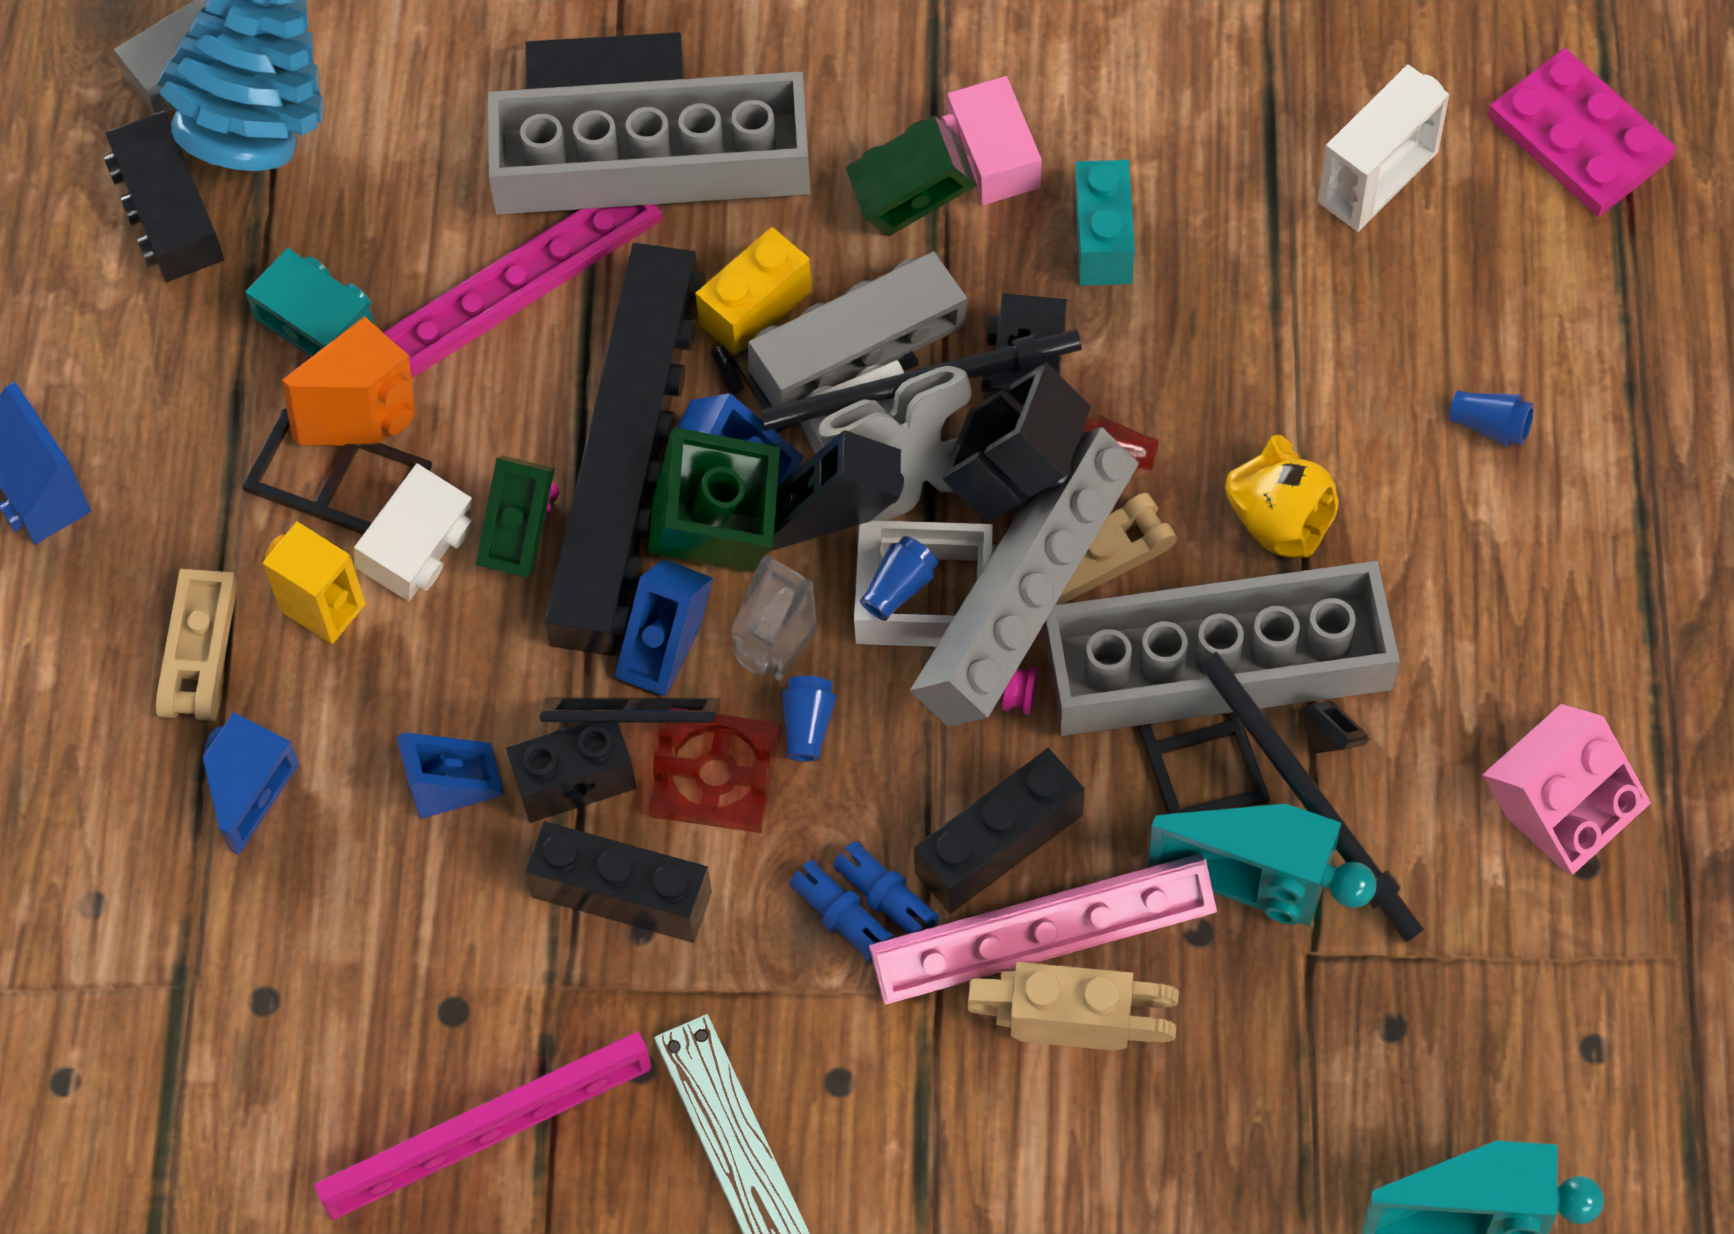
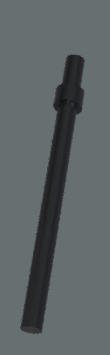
[759,329,1082,431]
[1199,651,1424,943]

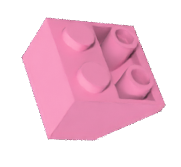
[1482,704,1651,875]

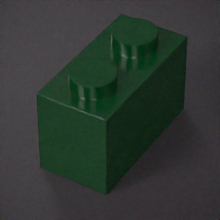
[846,115,977,236]

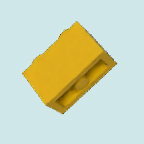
[695,227,812,355]
[262,521,366,645]

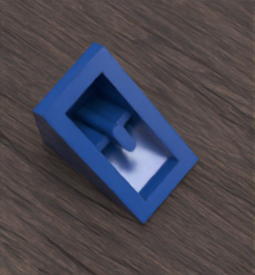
[397,732,504,819]

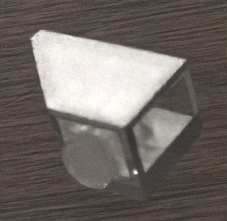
[731,555,817,681]

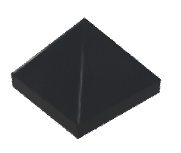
[1303,701,1370,753]

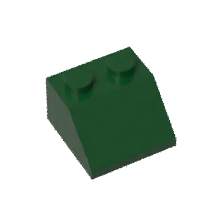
[648,427,780,573]

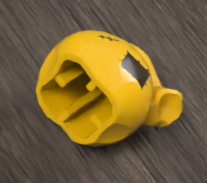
[1225,434,1339,559]

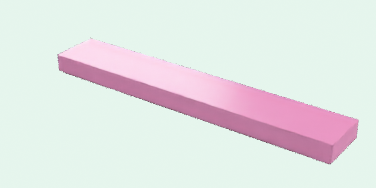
[869,853,1217,1005]

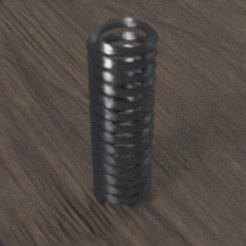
[711,344,745,394]

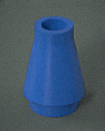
[1449,390,1534,447]
[860,536,938,621]
[781,676,837,762]

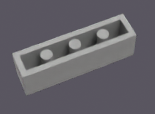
[748,251,968,406]

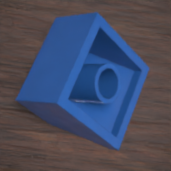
[0,381,92,545]

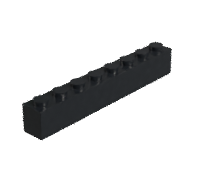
[545,243,706,656]

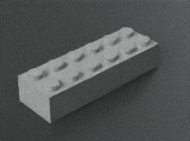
[488,72,811,215]
[1043,561,1400,736]

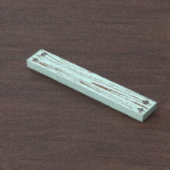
[654,1014,810,1234]

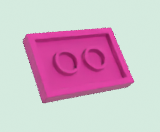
[1488,48,1677,217]

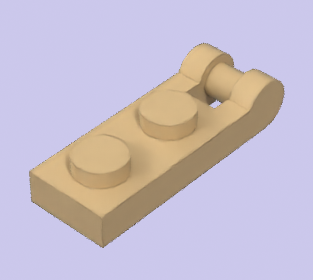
[1055,493,1178,605]
[156,569,238,721]

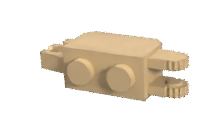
[968,962,1179,1051]

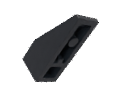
[771,430,904,551]

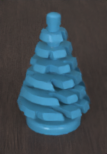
[157,0,325,171]

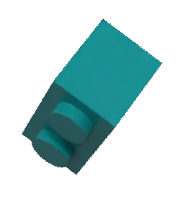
[1074,159,1135,286]
[245,248,375,357]

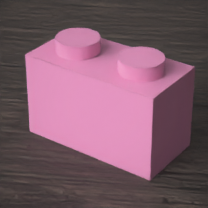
[941,76,1042,206]

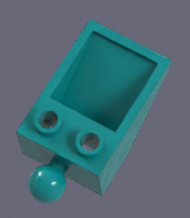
[1147,804,1377,927]
[1361,1140,1604,1234]

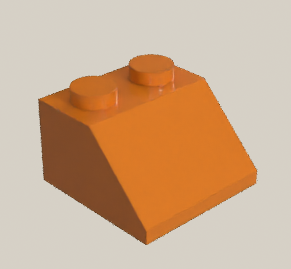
[282,316,416,446]

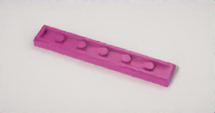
[383,204,663,378]
[313,1031,652,1220]

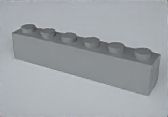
[910,427,1139,727]

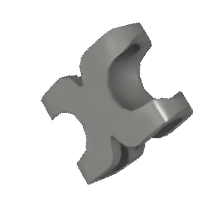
[819,366,972,521]

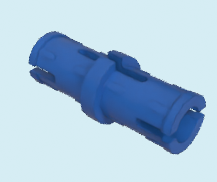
[833,841,940,934]
[789,860,895,964]

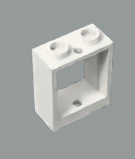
[1317,64,1450,232]
[854,521,998,647]

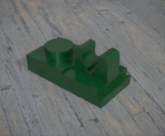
[475,455,555,578]

